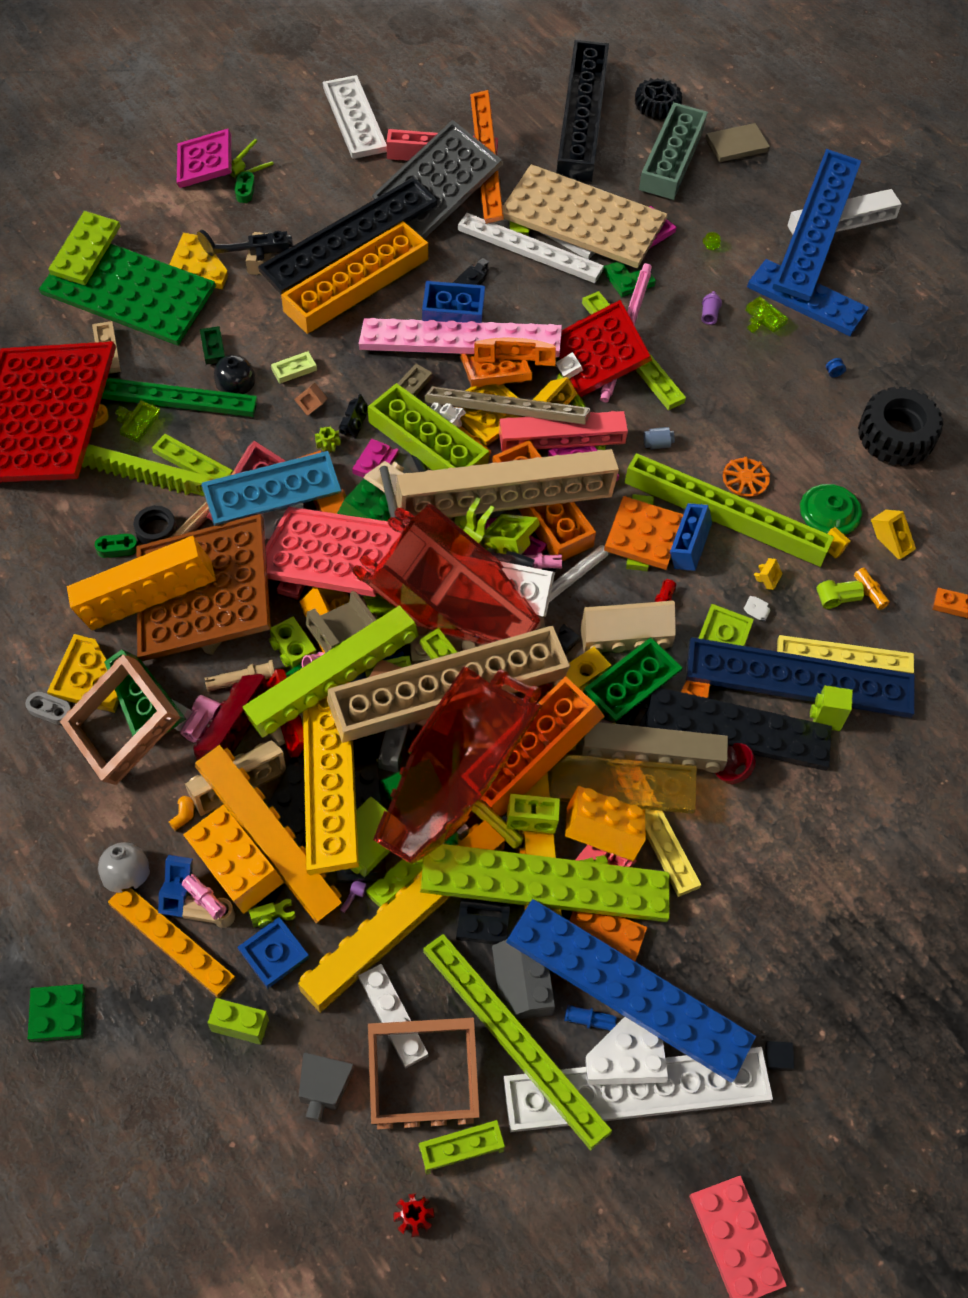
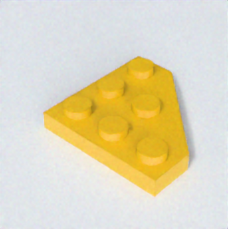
[169,233,228,290]
[47,634,119,713]

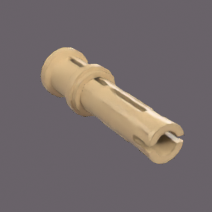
[205,660,275,692]

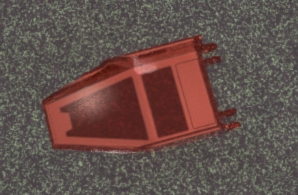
[352,504,541,645]

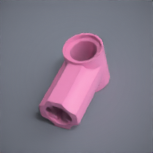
[180,695,221,743]

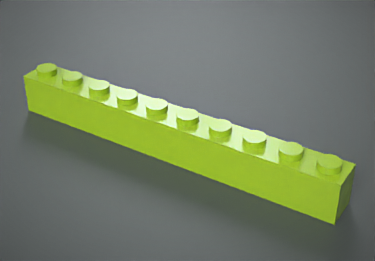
[625,453,834,567]

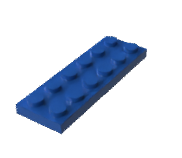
[747,259,869,336]

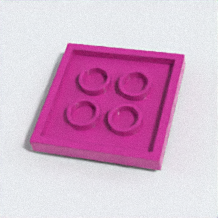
[177,129,232,188]

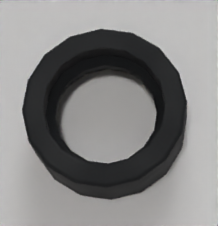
[133,505,177,545]

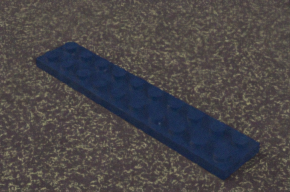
[686,637,914,718]

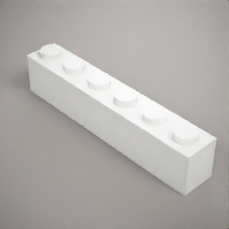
[787,189,902,235]

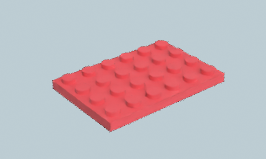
[265,507,408,597]

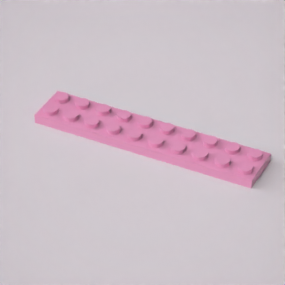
[359,318,562,357]

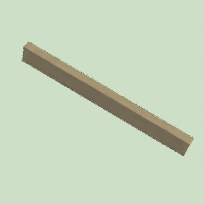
[425,386,590,425]

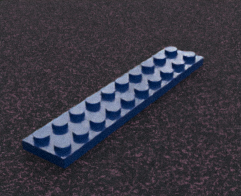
[772,149,861,301]
[506,899,756,1083]

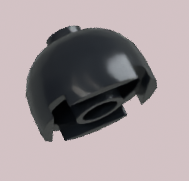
[214,355,255,394]

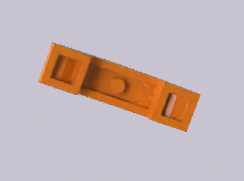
[474,337,556,366]

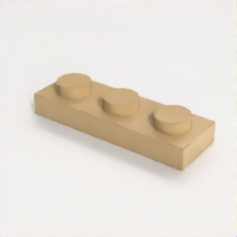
[92,321,121,374]

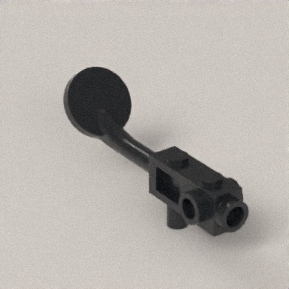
[197,229,293,261]

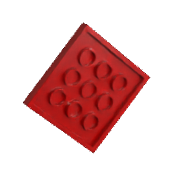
[559,299,652,397]

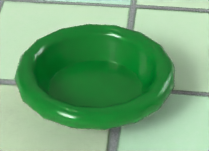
[799,484,863,535]

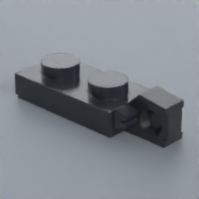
[452,258,489,285]

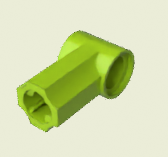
[816,580,864,609]

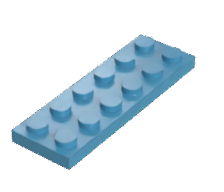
[201,451,341,526]

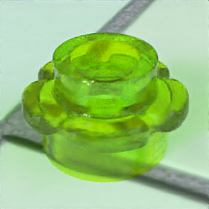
[702,232,721,250]

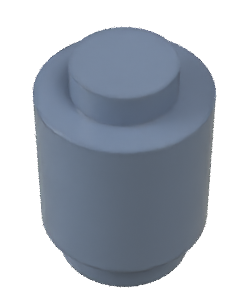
[643,427,675,450]

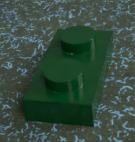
[200,326,225,365]

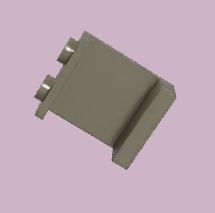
[306,591,378,653]

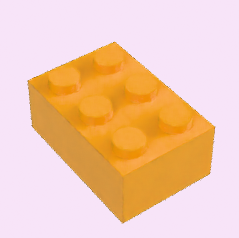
[565,786,646,861]

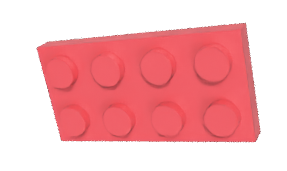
[689,1176,787,1298]

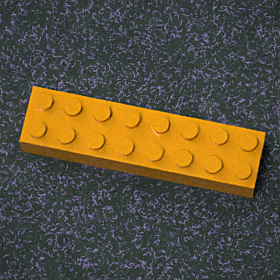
[281,221,428,334]

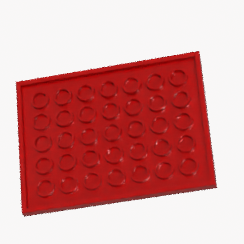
[0,341,116,482]

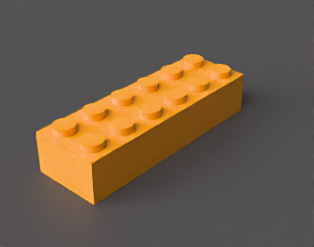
[67,536,216,631]

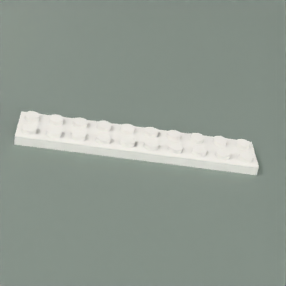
[503,1047,773,1133]

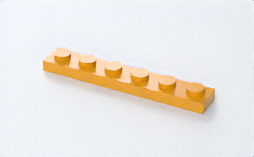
[108,888,236,998]

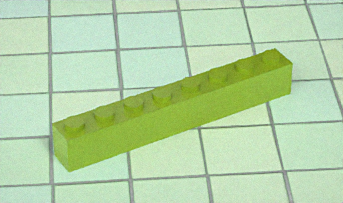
[243,605,419,738]

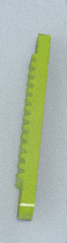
[82,444,214,496]

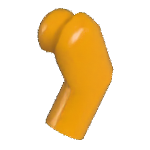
[168,796,195,831]

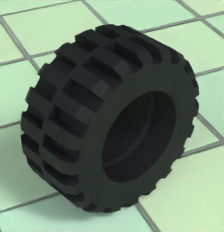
[858,387,944,466]

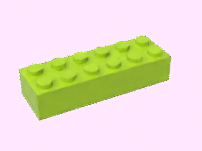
[368,383,489,470]

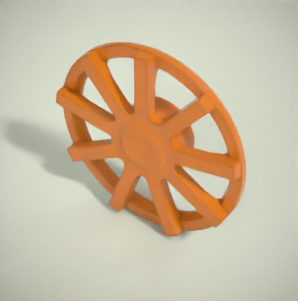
[723,457,770,497]

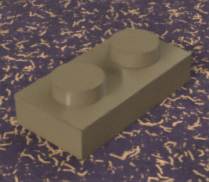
[397,364,432,396]

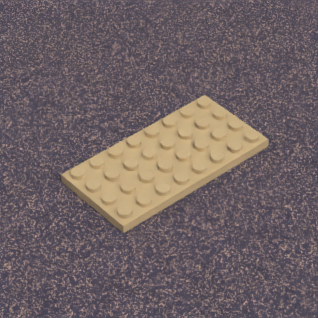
[503,164,667,268]

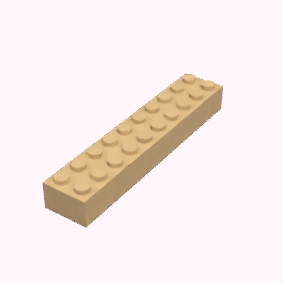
[396,449,619,523]
[327,626,570,743]

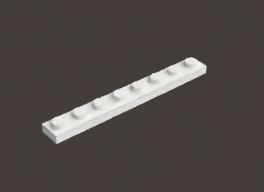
[458,213,604,283]

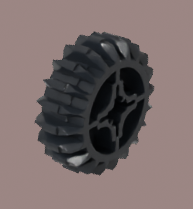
[634,77,683,120]

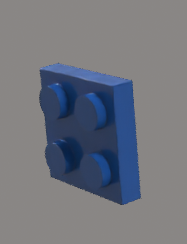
[238,917,309,989]

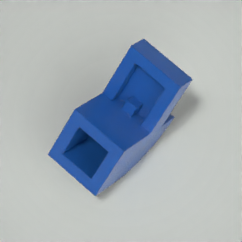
[158,855,195,917]

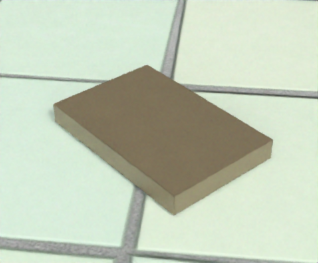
[705,123,770,162]

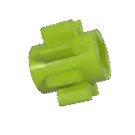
[315,426,341,452]

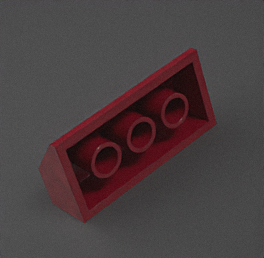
[193,674,267,761]

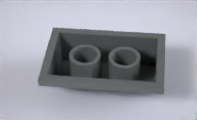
[492,940,555,1020]

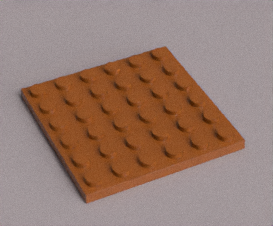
[136,514,271,662]

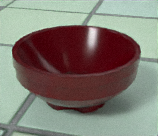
[715,743,756,784]

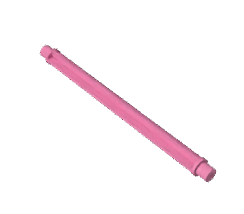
[600,264,652,402]

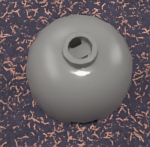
[98,842,150,893]

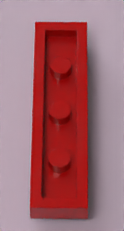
[267,669,304,757]

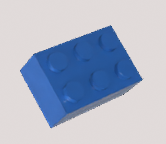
[422,281,485,323]

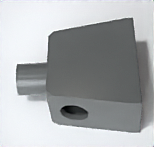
[299,1053,354,1122]

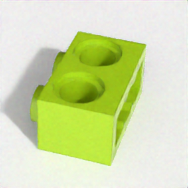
[269,616,317,669]
[506,794,560,834]

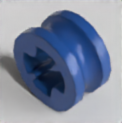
[826,358,846,378]

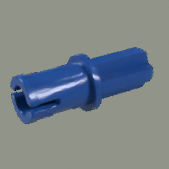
[564,1005,617,1031]

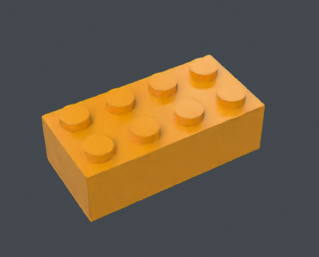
[183,805,284,914]

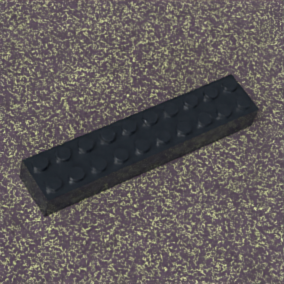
[556,40,609,182]

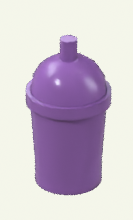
[701,291,722,325]

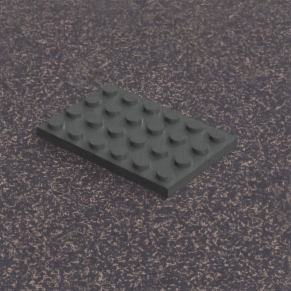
[372,120,503,239]

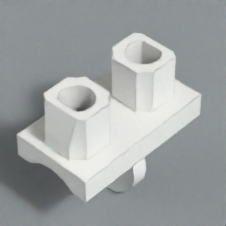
[430,403,466,428]

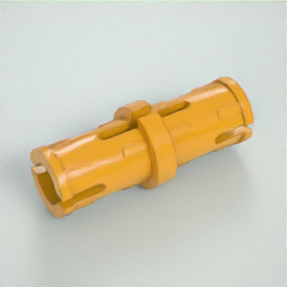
[854,568,890,610]

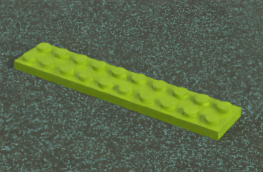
[420,842,669,922]

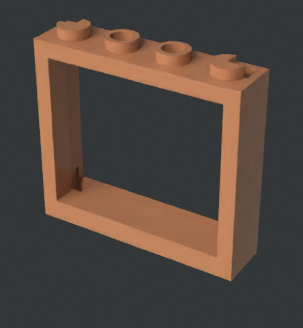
[60,654,181,785]
[368,1018,479,1129]

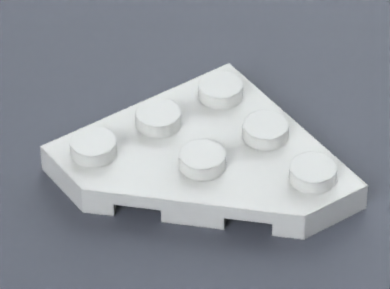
[585,1017,668,1085]

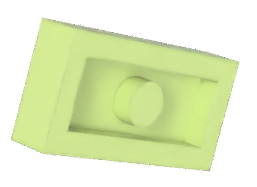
[271,351,317,384]

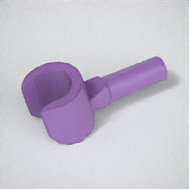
[340,881,367,913]

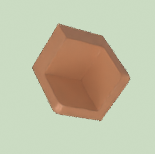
[294,383,327,416]

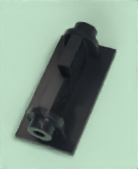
[338,394,368,439]

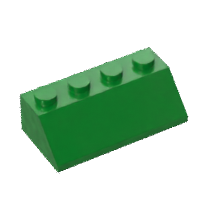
[583,637,683,722]

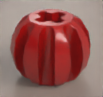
[393,1193,435,1237]

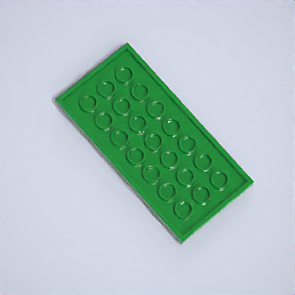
[39,244,216,346]

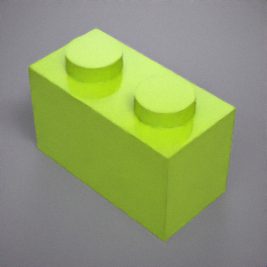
[810,685,852,731]
[207,998,269,1045]

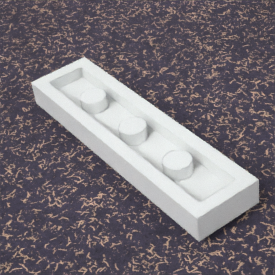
[358,964,428,1069]

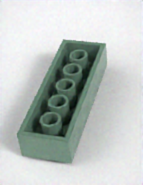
[639,102,708,200]

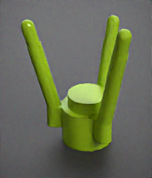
[230,139,274,178]

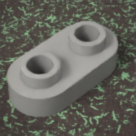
[25,692,71,724]

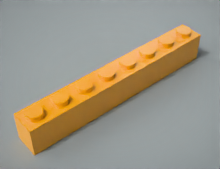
[195,745,342,923]

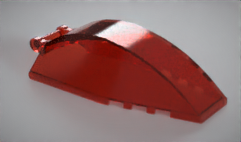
[373,666,542,865]

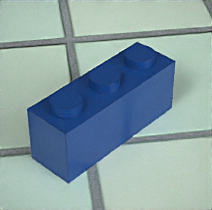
[670,503,712,571]

